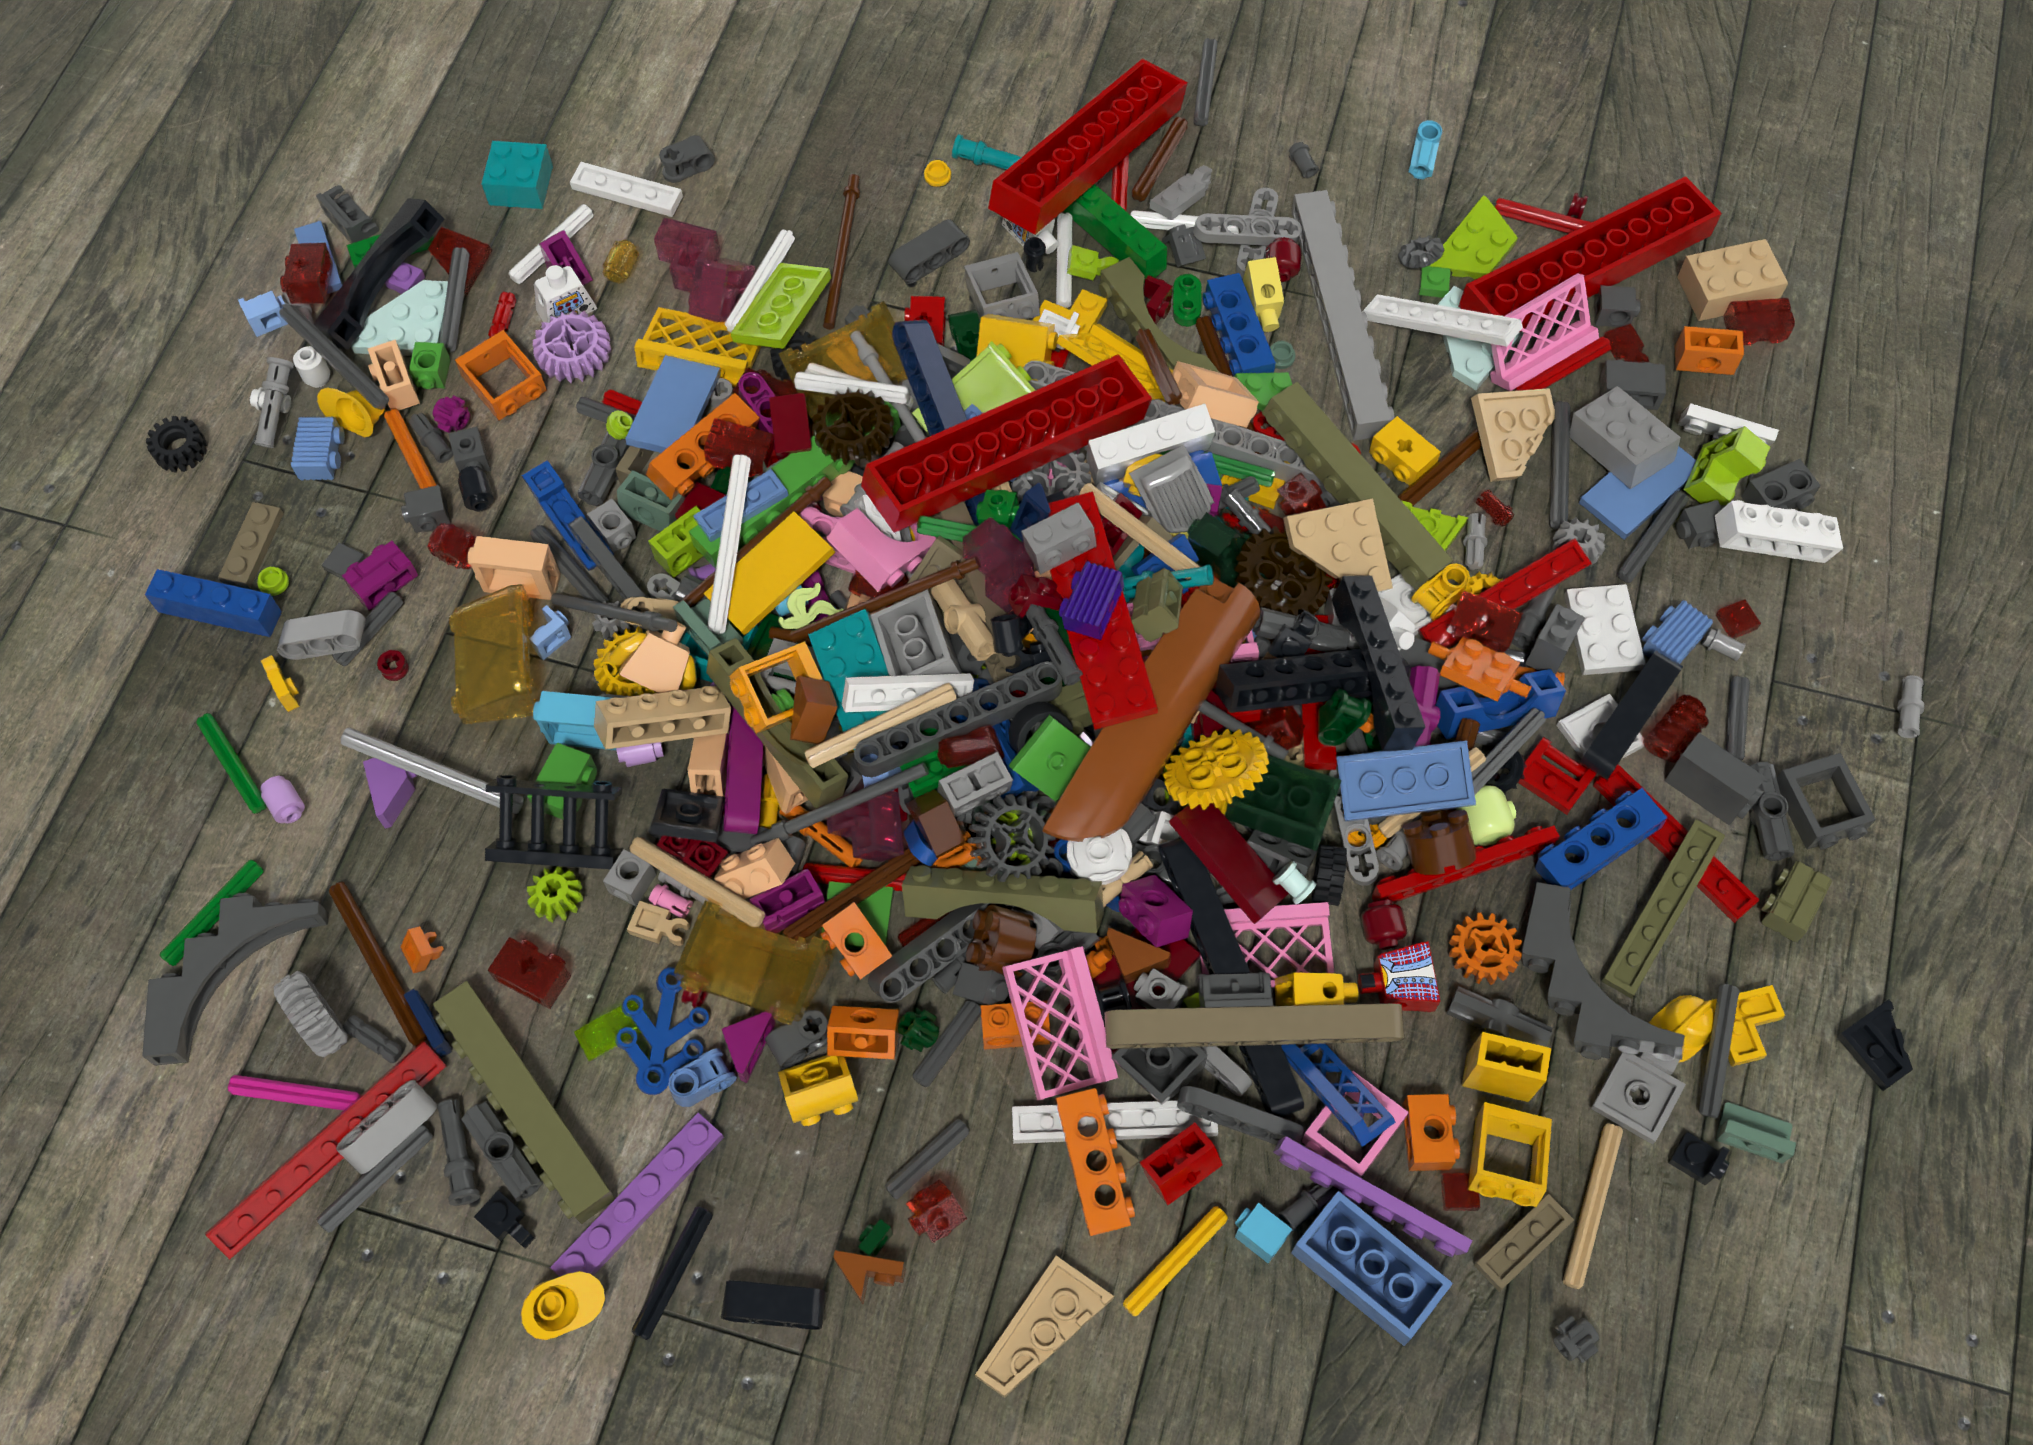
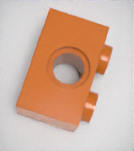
[1675,326,1744,375]
[820,902,892,979]
[827,1006,899,1059]
[1402,1094,1460,1171]

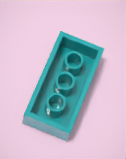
[808,609,889,750]

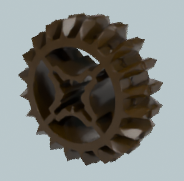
[812,387,894,466]

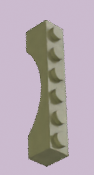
[1099,257,1220,373]
[706,638,848,809]
[902,865,1104,933]

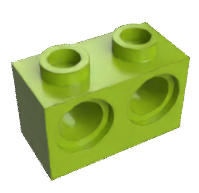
[648,506,703,578]

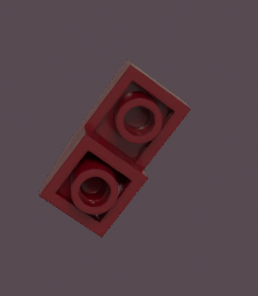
[656,835,728,878]

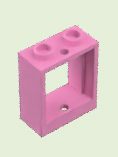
[1302,1071,1409,1178]

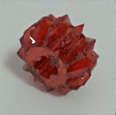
[427,523,476,569]

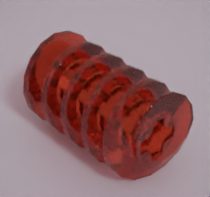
[1642,694,1709,763]

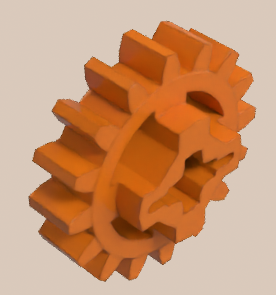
[1449,912,1522,985]

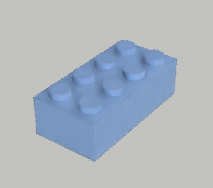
[1291,1191,1453,1346]

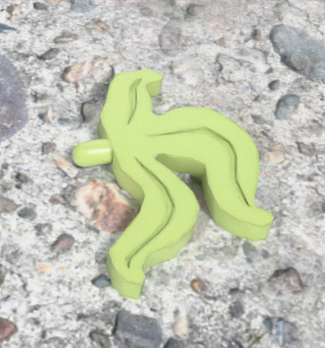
[778,583,844,629]

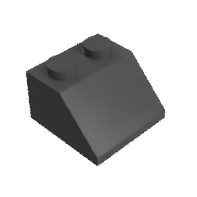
[1111,1047,1208,1105]

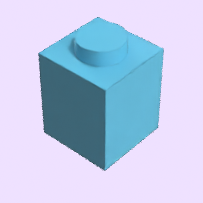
[1235,1203,1292,1264]

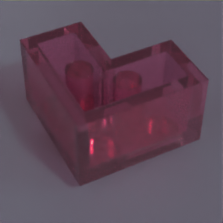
[654,217,721,295]
[688,257,755,322]
[963,517,1035,613]
[827,791,904,862]

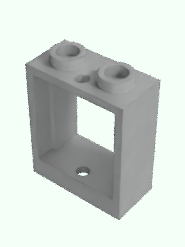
[964,252,1040,319]

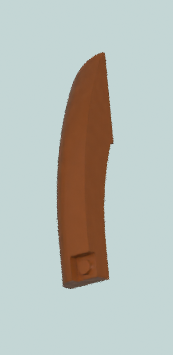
[1042,578,1260,842]

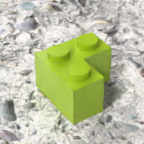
[1683,426,1770,506]

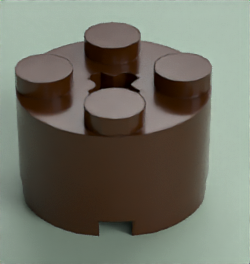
[1403,810,1476,875]
[966,905,1036,979]

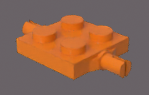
[1428,637,1532,702]

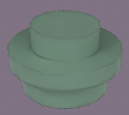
[1270,341,1296,369]

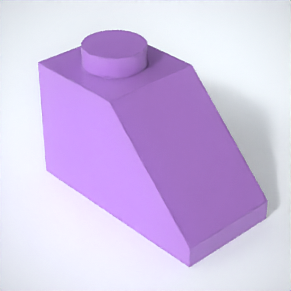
[363,758,417,829]

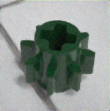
[898,1008,939,1052]

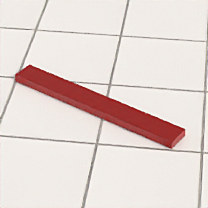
[205,1041,447,1260]

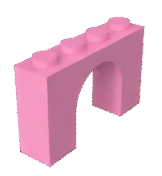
[827,508,936,592]

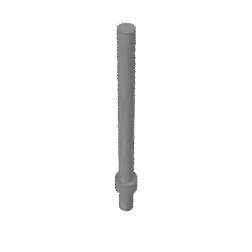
[850,331,926,443]

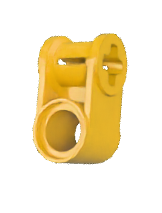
[1411,563,1470,621]

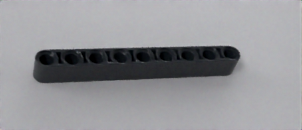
[1158,837,1304,1118]

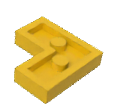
[1032,289,1108,334]
[1710,985,1785,1067]

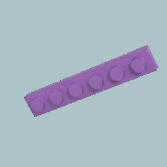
[550,1113,724,1277]
[1273,1136,1473,1257]

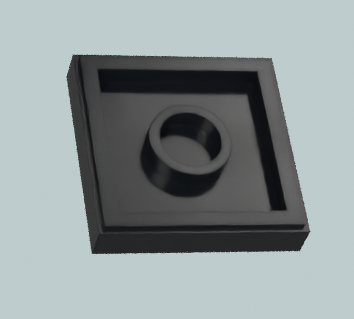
[651,789,725,843]

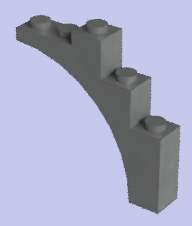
[1522,882,1685,1061]
[142,893,328,1066]

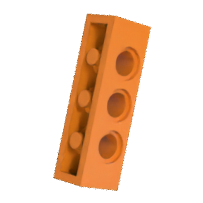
[646,393,760,500]
[1055,1088,1135,1236]

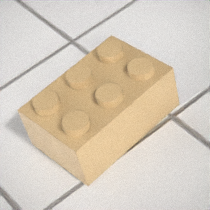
[1677,239,1788,321]

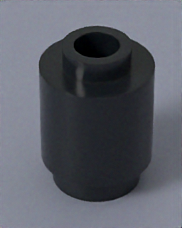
[458,466,494,511]

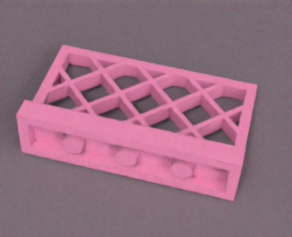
[1490,273,1599,391]
[1199,902,1334,988]
[1002,946,1118,1100]

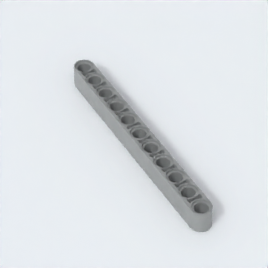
[1023,361,1323,491]

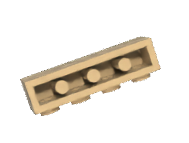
[594,686,731,750]

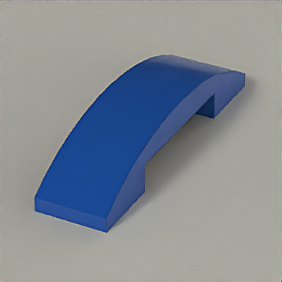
[522,460,614,571]

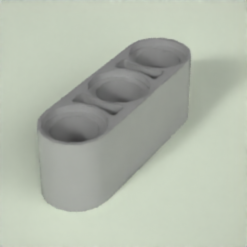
[277,610,366,660]
[336,1080,437,1174]

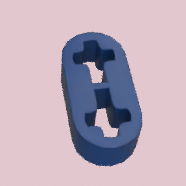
[903,819,938,866]

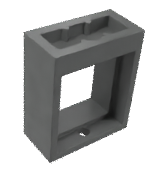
[1777,753,1876,850]

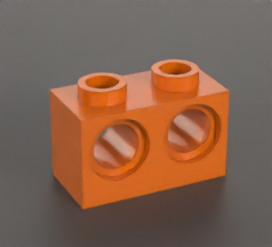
[981,1000,1050,1050]

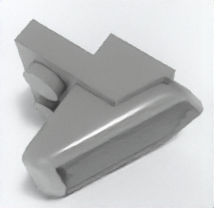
[1129,445,1214,533]

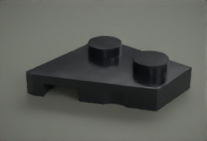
[1837,999,1913,1091]

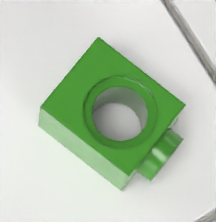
[409,342,450,389]

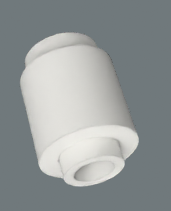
[293,346,330,388]

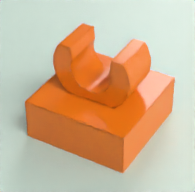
[400,926,444,974]

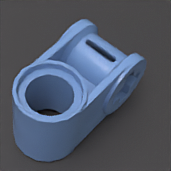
[668,1048,737,1107]

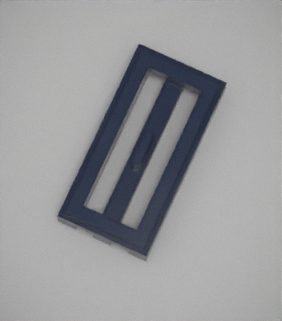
[403,989,452,1058]

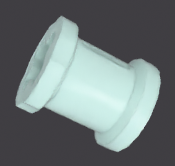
[1272,861,1316,905]

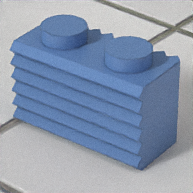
[291,417,345,481]
[1642,600,1713,664]

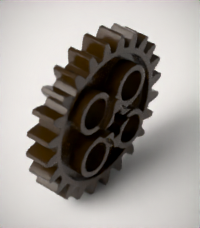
[1234,526,1333,616]

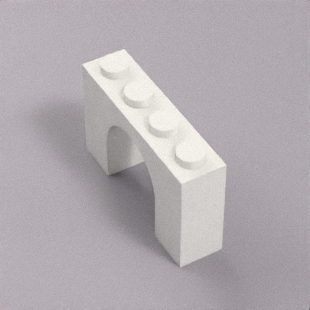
[1086,404,1215,486]

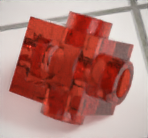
[1277,473,1327,516]
[905,1179,967,1243]

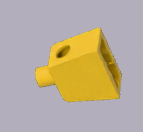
[1275,972,1358,1006]

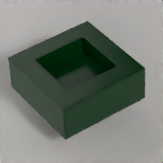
[858,1219,893,1257]

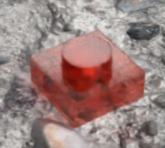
[1715,599,1761,639]
[1441,1173,1481,1211]

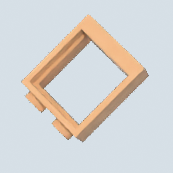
[1172,361,1259,428]
[468,536,561,600]

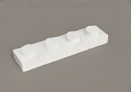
[570,162,683,217]
[842,673,974,712]

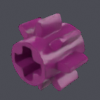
[432,395,470,433]

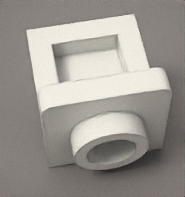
[1038,309,1080,350]

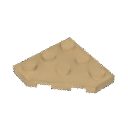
[1471,388,1555,482]
[1283,499,1393,592]

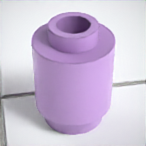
[616,742,664,767]
[261,776,305,824]

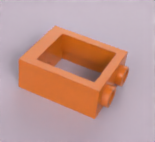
[455,330,547,421]

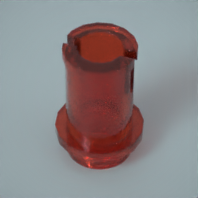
[1476,490,1515,527]

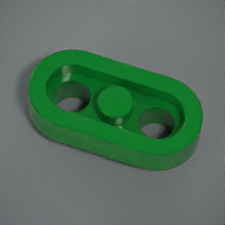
[1173,274,1202,327]

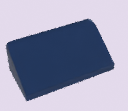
[1010,482,1051,543]

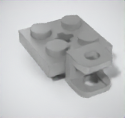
[1591,1052,1686,1145]

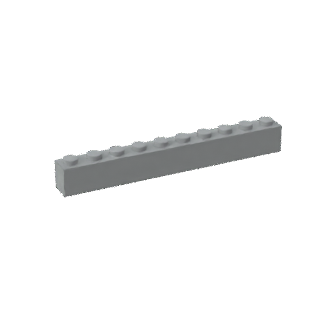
[1291,190,1394,441]

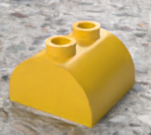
[778,1055,859,1126]

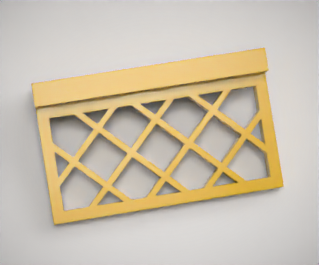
[634,307,761,389]
[1056,324,1175,405]

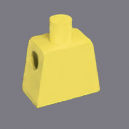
[1243,257,1284,332]

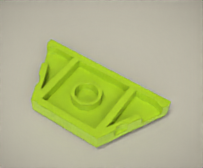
[1429,195,1518,279]

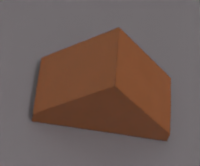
[790,676,838,745]
[1106,928,1171,984]

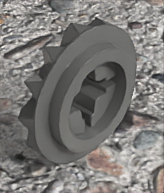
[1398,235,1444,268]

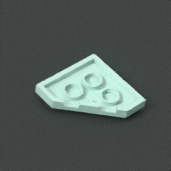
[351,280,448,356]
[1438,286,1524,391]

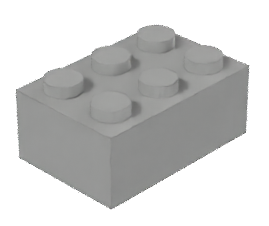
[1570,386,1681,489]
[870,589,962,676]

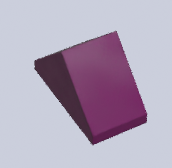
[539,230,592,286]
[722,1011,776,1083]

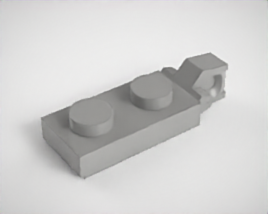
[1150,165,1212,220]

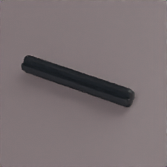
[632,1206,713,1340]

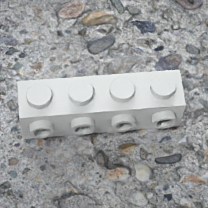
[1715,500,1843,563]

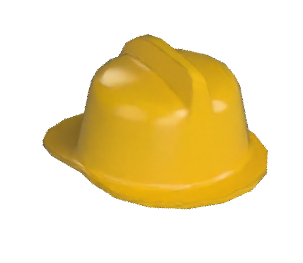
[317,387,385,437]
[1649,995,1715,1063]
[521,1271,605,1340]

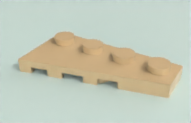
[975,1256,1114,1398]

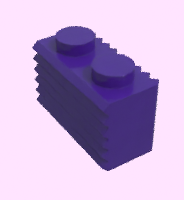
[1059,561,1124,640]

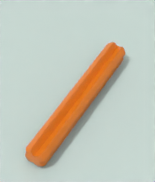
[384,408,437,489]

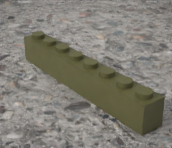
[1262,382,1453,591]
[433,981,616,1224]

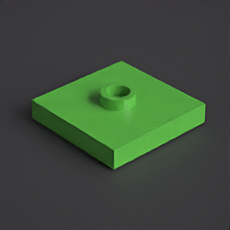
[1008,715,1091,802]
[820,881,894,950]

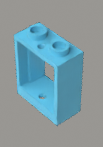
[533,691,616,750]

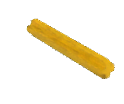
[1123,1206,1228,1317]

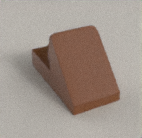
[834,1250,906,1304]

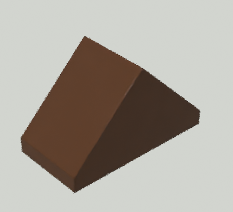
[906,789,966,858]

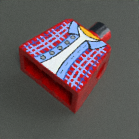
[1358,941,1441,1012]

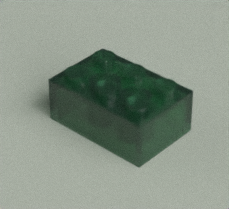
[1225,755,1342,851]

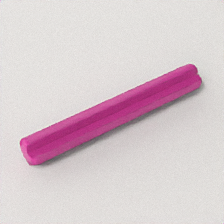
[228,1075,361,1110]

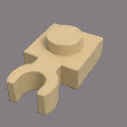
[627,901,690,946]

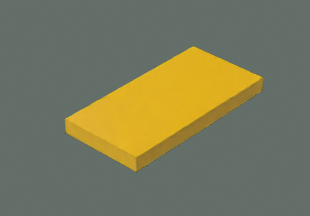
[703,511,835,636]

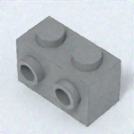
[1021,502,1097,575]

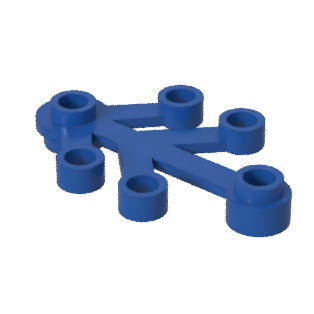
[615,967,709,1095]

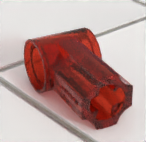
[937,725,1005,768]

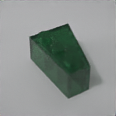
[1188,512,1252,582]

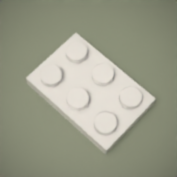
[1678,403,1779,446]
[1564,584,1646,675]

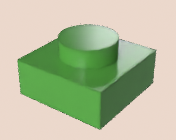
[1419,266,1451,298]

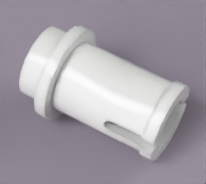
[250,387,291,413]

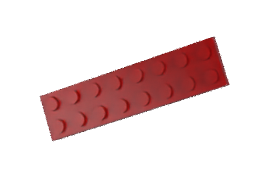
[1048,491,1158,730]

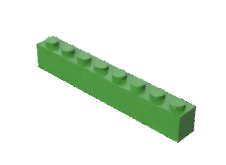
[689,401,901,569]

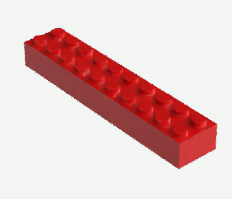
[988,58,1188,235]
[1458,176,1722,333]
[861,354,1152,533]

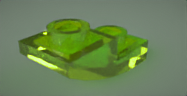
[574,1001,650,1061]

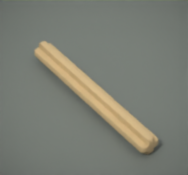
[1079,483,1200,587]
[804,683,956,768]
[629,837,765,927]
[1563,1123,1623,1289]

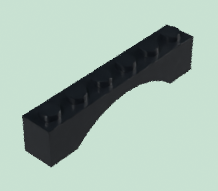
[314,198,445,350]
[1332,576,1425,751]

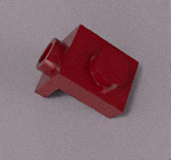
[1144,275,1173,325]
[1008,574,1063,618]

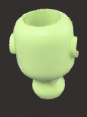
[1456,784,1516,847]

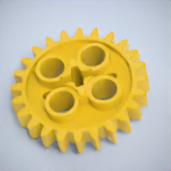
[1163,729,1269,810]

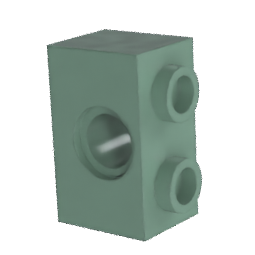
[617,470,685,532]

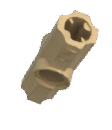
[931,579,996,661]

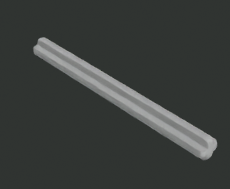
[340,728,524,814]

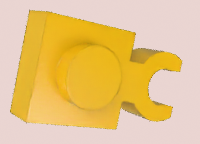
[260,655,299,712]

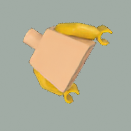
[600,621,697,693]

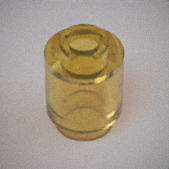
[602,240,639,284]

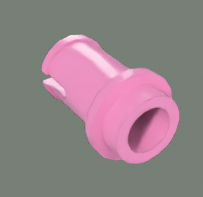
[649,884,693,919]

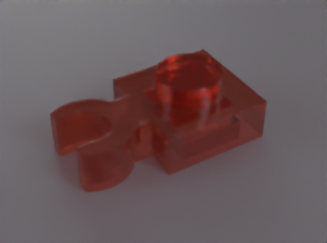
[1604,324,1649,363]

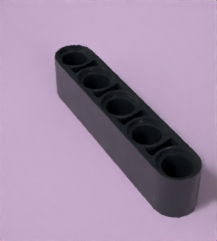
[1580,651,1683,780]

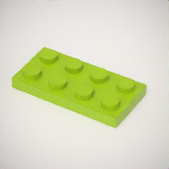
[730,263,832,349]

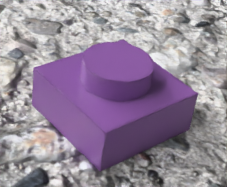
[385,262,425,294]

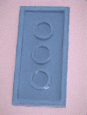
[626,355,721,453]
[1579,446,1696,540]
[1337,741,1476,822]

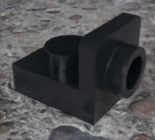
[1668,1132,1730,1185]

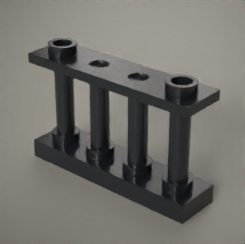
[485,775,622,870]

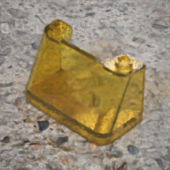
[779,301,908,419]
[449,584,538,724]
[674,900,833,1025]

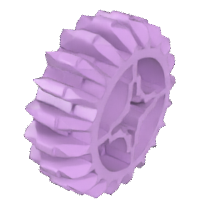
[533,310,611,383]

